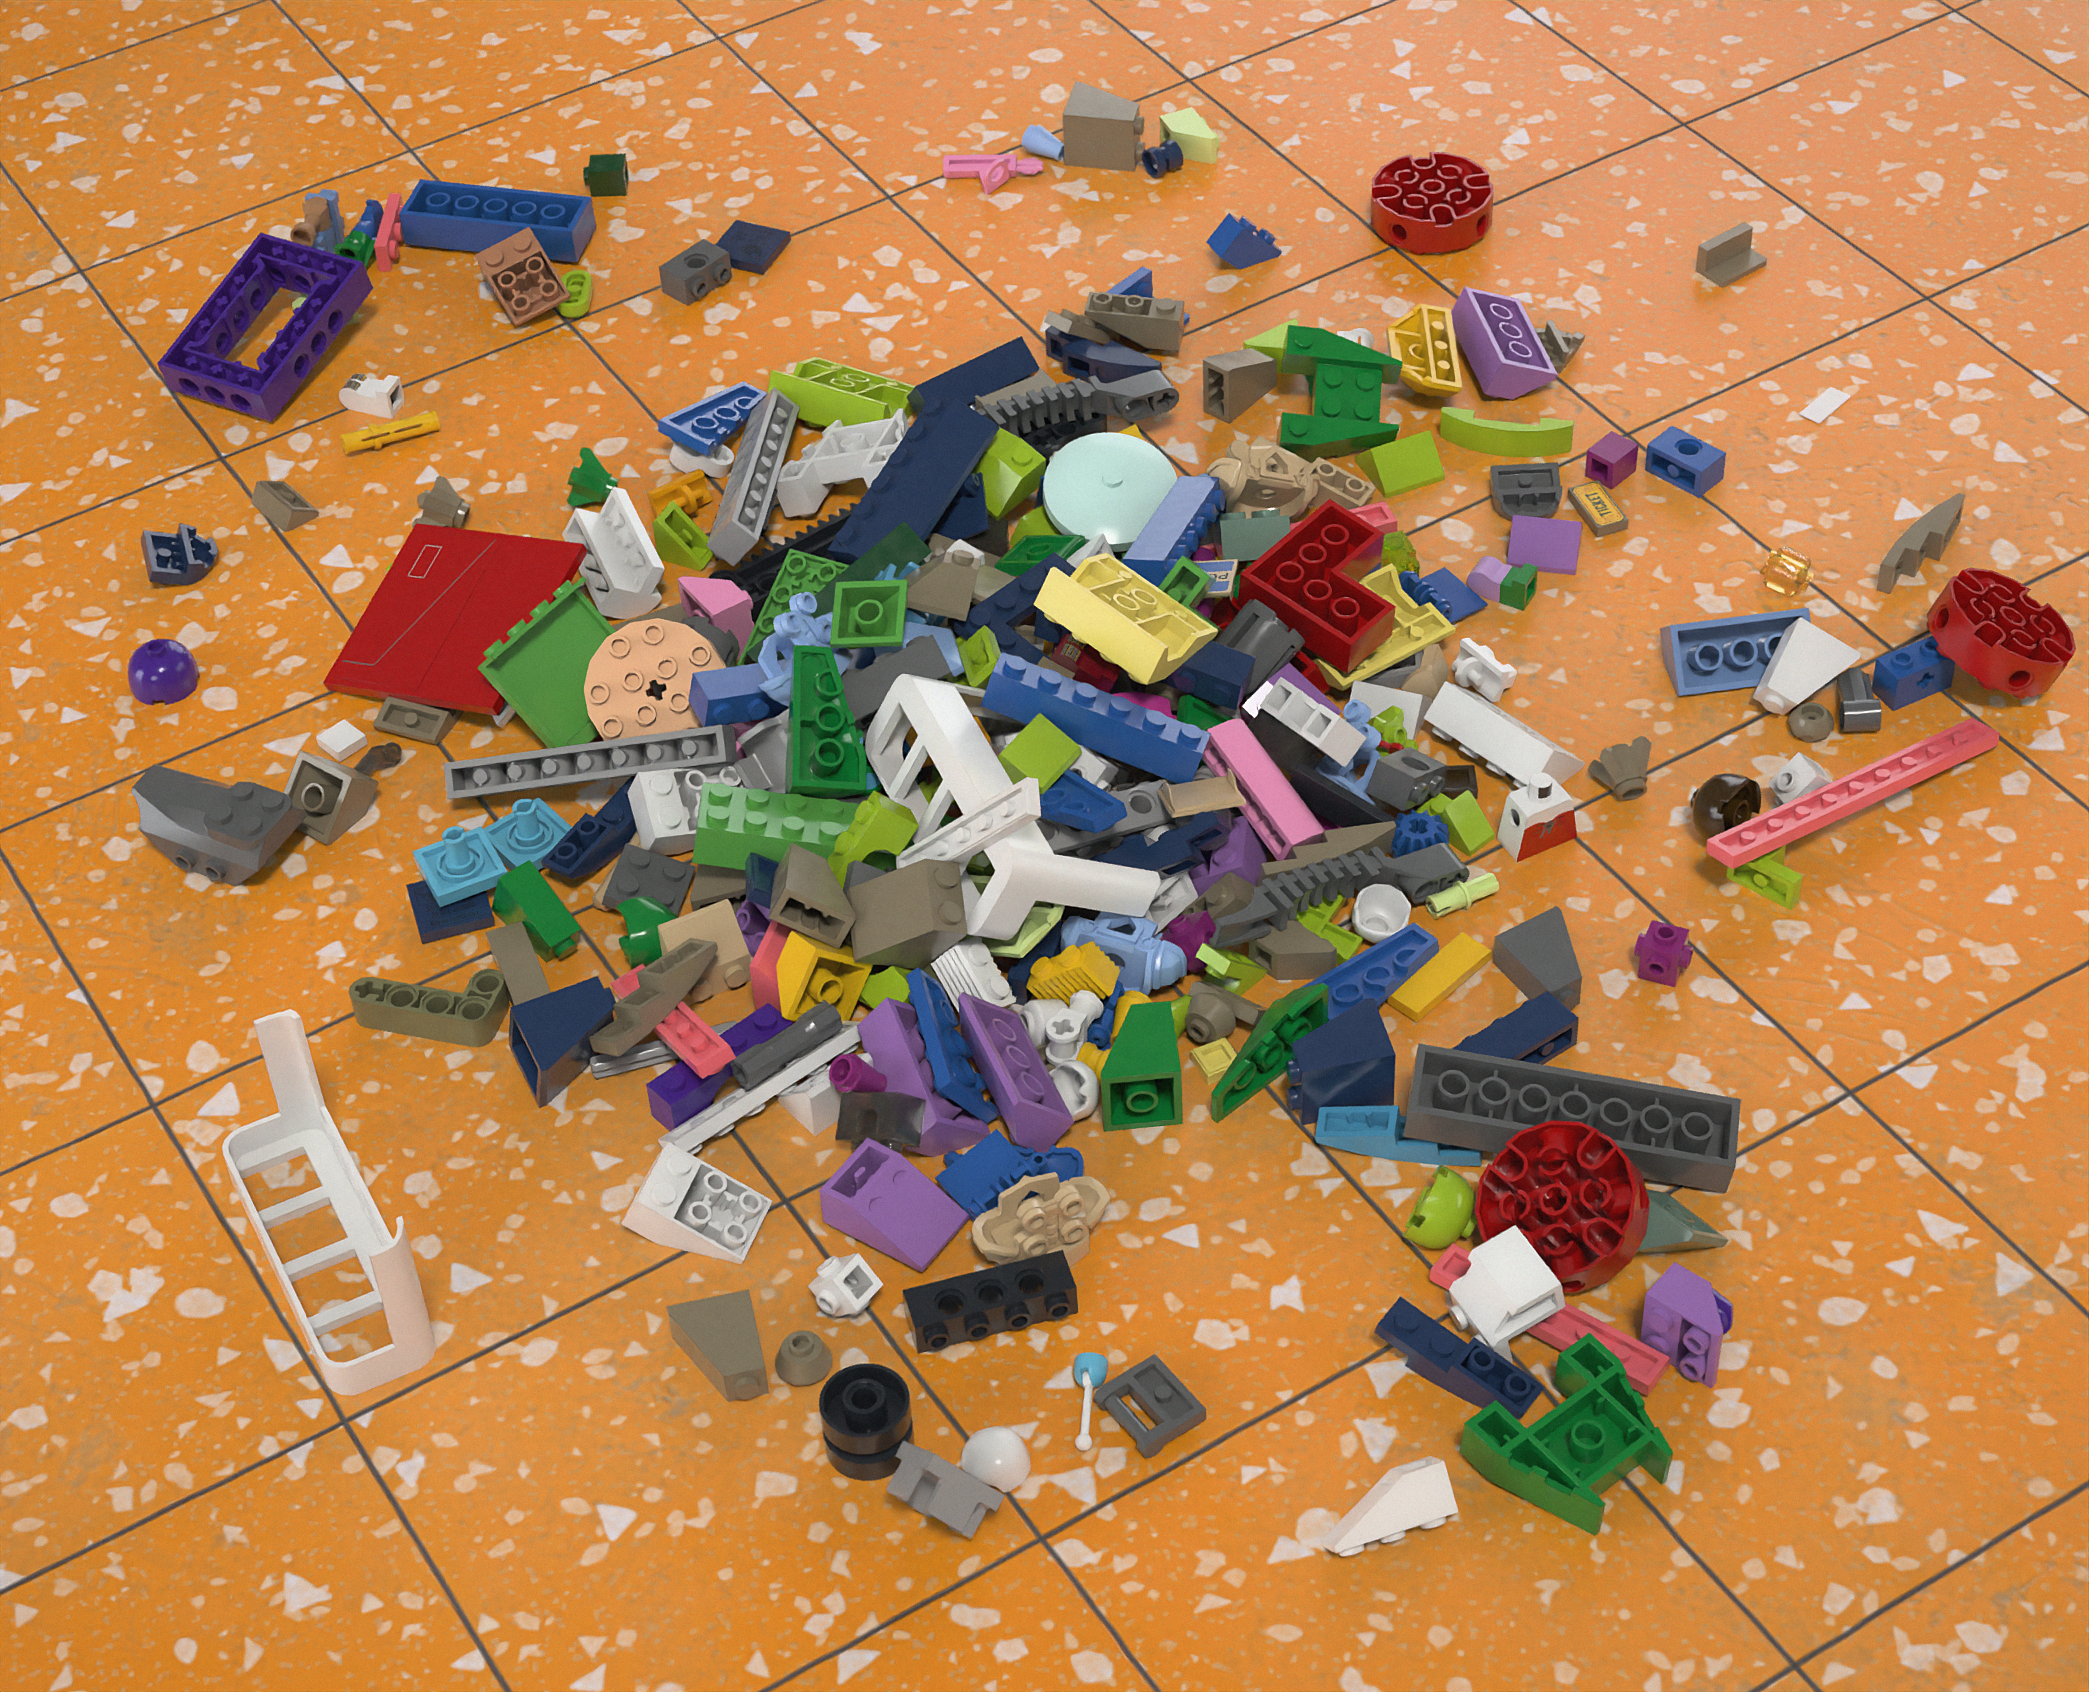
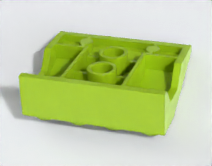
[767,357,915,427]

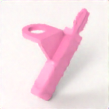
[943,154,1043,195]

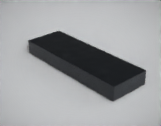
[1289,762,1396,828]

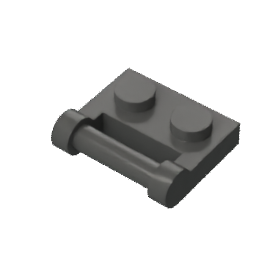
[1094,1354,1206,1458]

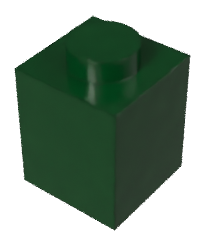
[583,154,629,197]

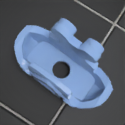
[758,592,853,707]
[1293,699,1382,805]
[1060,911,1187,996]

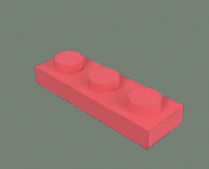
[374,193,404,272]

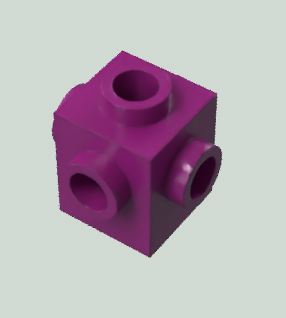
[1160,910,1216,972]
[1634,920,1693,987]

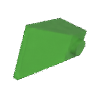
[830,579,909,648]

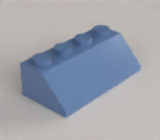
[1660,608,1811,696]

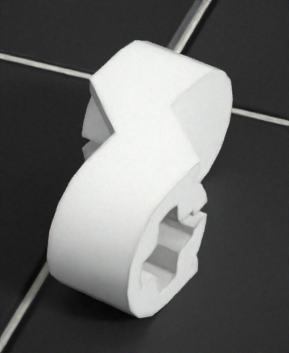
[669,442,734,478]

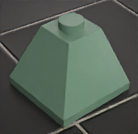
[1636,1189,1729,1254]

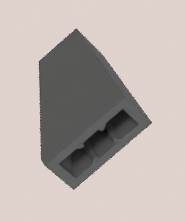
[1493,906,1582,1010]

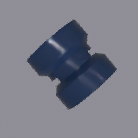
[1142,139,1184,178]

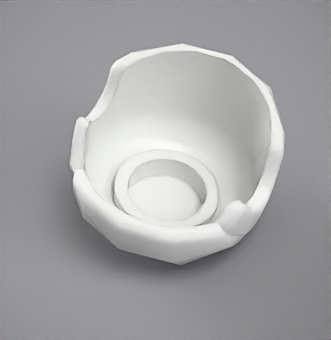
[1351,884,1411,944]
[1049,1060,1099,1121]
[961,1426,1031,1493]

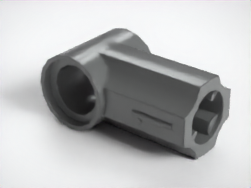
[1837,667,1881,732]

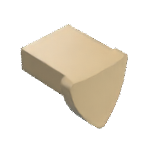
[1400,644,1449,701]

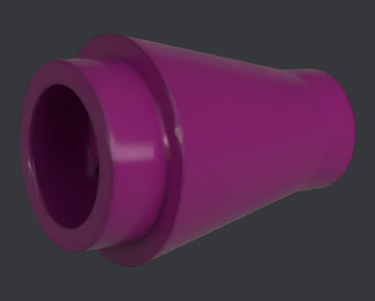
[829,1053,887,1096]

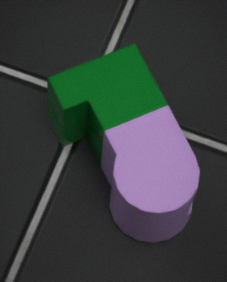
[1467,556,1538,611]

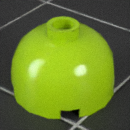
[1402,1164,1477,1249]

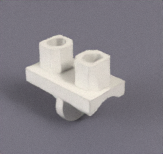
[1451,638,1517,702]

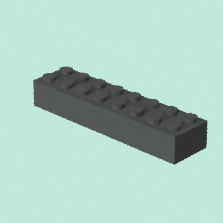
[1403,1043,1741,1193]

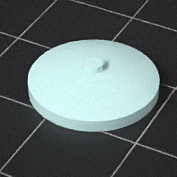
[1043,432,1177,552]

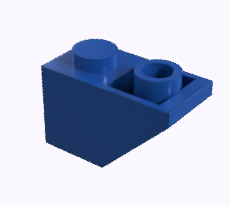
[1206,213,1282,269]

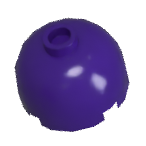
[128,639,200,705]

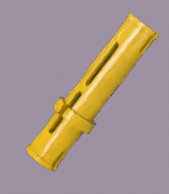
[340,410,440,454]

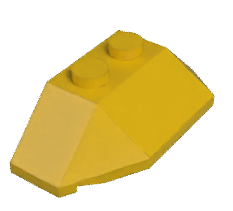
[1386,303,1462,398]

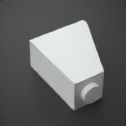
[1752,617,1861,715]

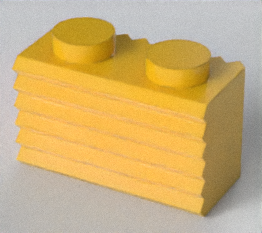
[1026,941,1120,1008]

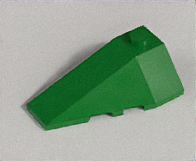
[785,645,867,799]
[1211,983,1329,1123]

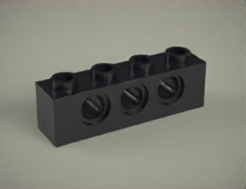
[902,1250,1078,1354]

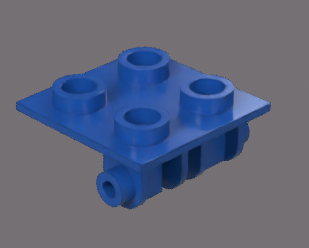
[1399,567,1487,624]
[935,1129,1040,1221]

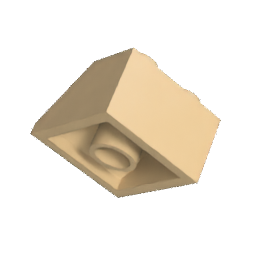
[657,899,751,1006]

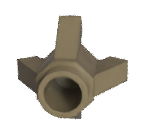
[412,476,471,529]
[1588,736,1652,801]

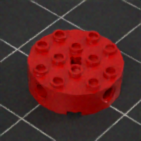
[1371,152,1494,255]
[1927,567,2076,699]
[1475,1121,1650,1294]

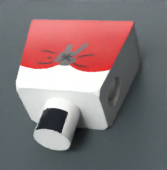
[1497,772,1577,862]

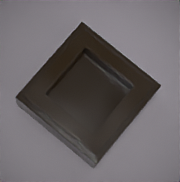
[1441,765,1478,800]

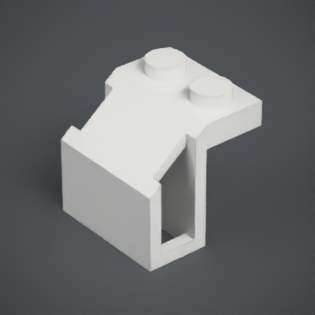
[1449,1225,1566,1363]

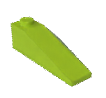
[970,427,1046,521]

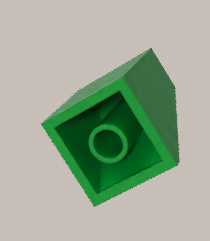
[1101,1001,1183,1132]

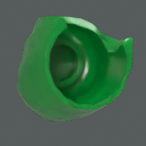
[616,896,678,969]

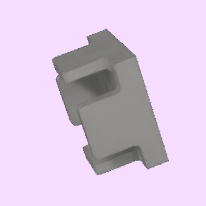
[734,708,789,794]
[886,1441,1005,1538]

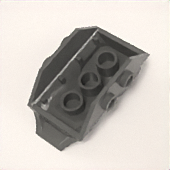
[131,764,309,886]

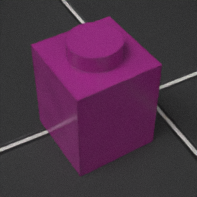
[1585,431,1639,490]

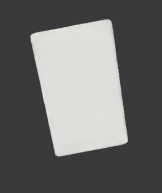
[1799,387,1851,423]

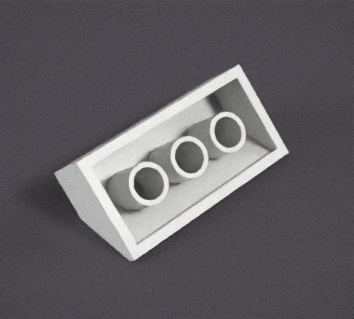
[1424,681,1585,789]

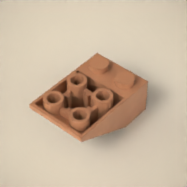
[475,227,571,327]

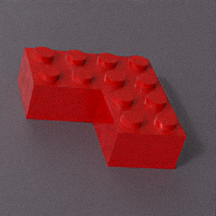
[1238,499,1396,674]

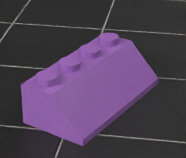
[1451,287,1558,399]
[958,992,1075,1153]
[857,997,991,1157]

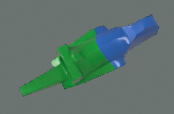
[334,199,384,271]

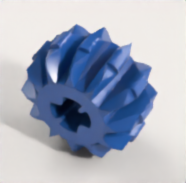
[1388,809,1449,859]

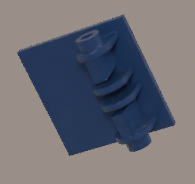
[930,472,990,541]

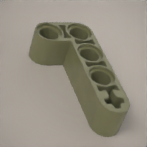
[349,969,510,1047]

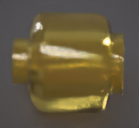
[1760,546,1814,597]

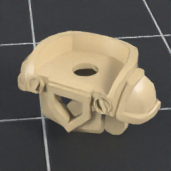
[1206,440,1321,520]
[972,1172,1111,1267]

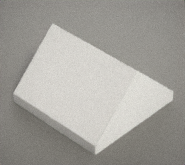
[1345,680,1432,741]
[777,1052,876,1136]

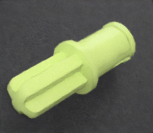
[1425,872,1499,919]

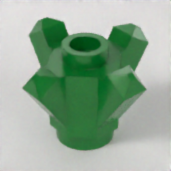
[567,447,619,507]

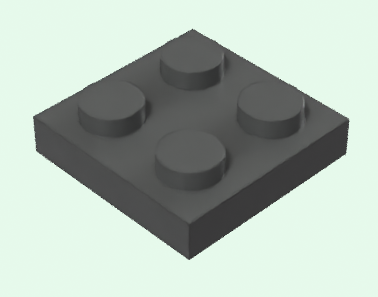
[602,843,696,916]

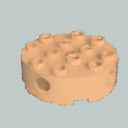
[584,618,726,741]

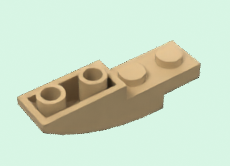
[1249,435,1376,510]

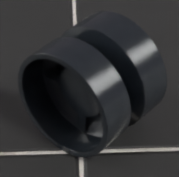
[819,1363,915,1481]

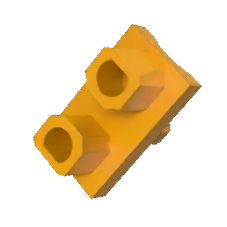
[647,469,712,518]

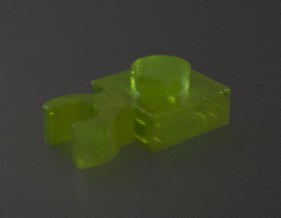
[1381,530,1420,577]

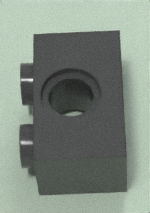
[659,239,732,306]
[1366,747,1447,811]

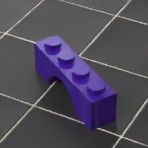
[646,1003,793,1131]

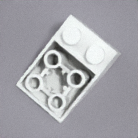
[627,762,746,856]
[621,1142,773,1264]

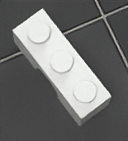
[1259,677,1367,767]

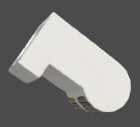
[339,373,405,419]

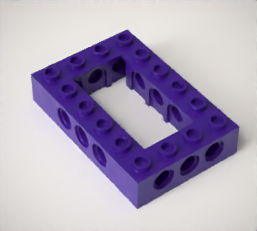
[157,233,373,421]

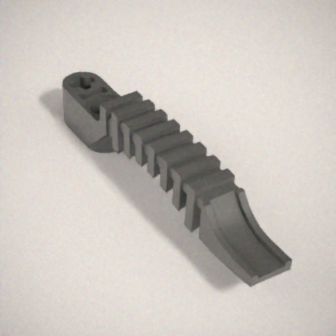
[975,370,1179,437]
[1209,843,1470,949]

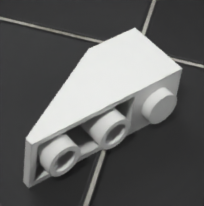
[1322,1456,1458,1556]

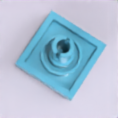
[483,797,572,870]
[412,826,508,907]

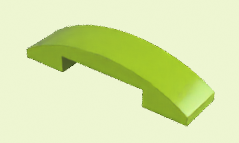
[1440,407,1574,457]

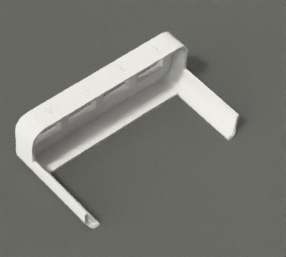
[865,674,1161,940]
[222,1009,436,1396]

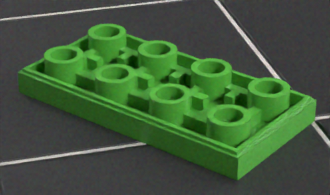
[736,549,850,666]

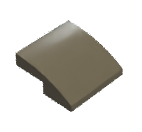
[373,696,464,745]

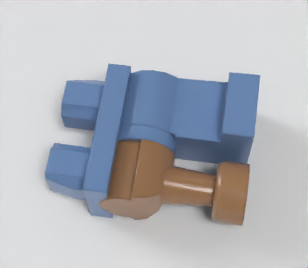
[290,189,345,254]

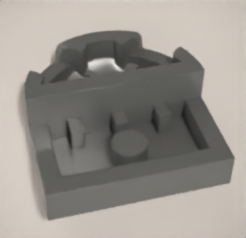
[1490,462,1563,521]

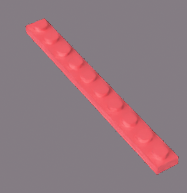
[1706,718,2000,869]

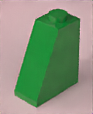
[491,860,581,963]

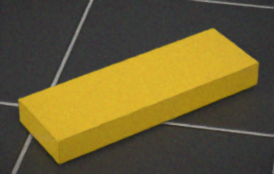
[1387,932,1492,1022]

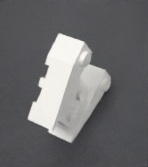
[774,408,910,517]

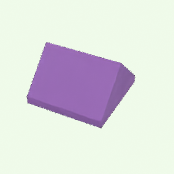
[1507,515,1583,575]

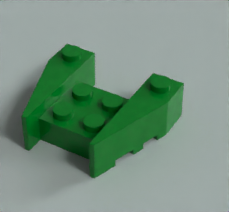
[1276,325,1403,463]
[1460,1332,1673,1536]

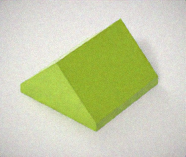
[1355,430,1445,499]
[997,713,1082,794]

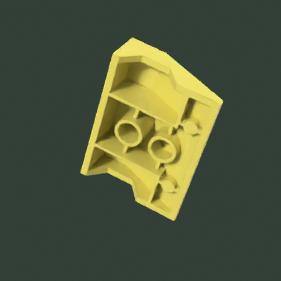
[1034,553,1219,685]
[1300,563,1456,691]

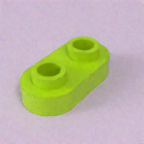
[558,270,593,319]

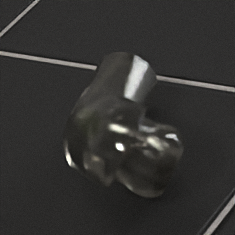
[353,742,402,777]

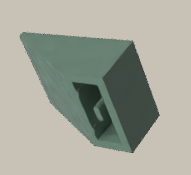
[1210,509,1290,561]

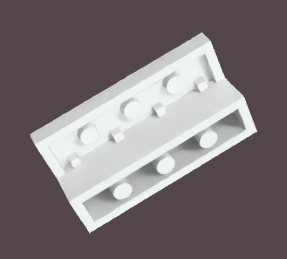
[562,487,665,619]

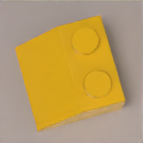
[776,930,873,1022]

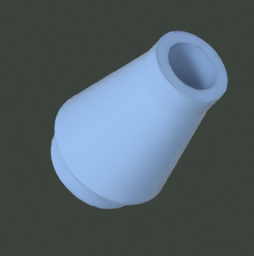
[1021,124,1064,161]

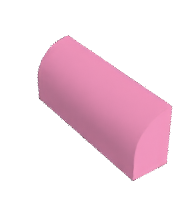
[1202,718,1325,861]

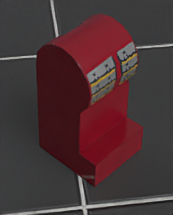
[1050,633,1122,693]

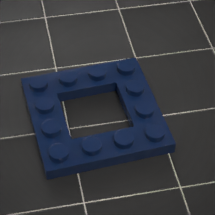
[953,552,1076,665]

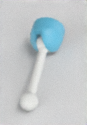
[1074,1352,1108,1451]

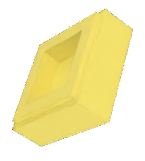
[1190,1037,1237,1085]

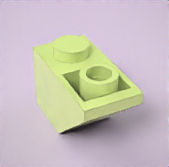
[1160,107,1220,164]

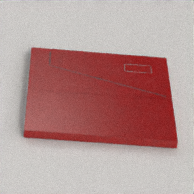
[323,523,588,715]

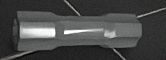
[730,1000,844,1090]

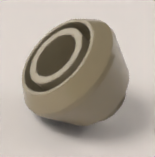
[1185,992,1236,1043]
[775,1331,832,1386]

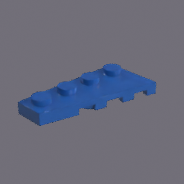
[658,381,767,457]
[1039,769,1128,834]
[1301,923,1439,1021]
[906,967,999,1124]

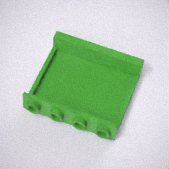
[477,576,616,748]

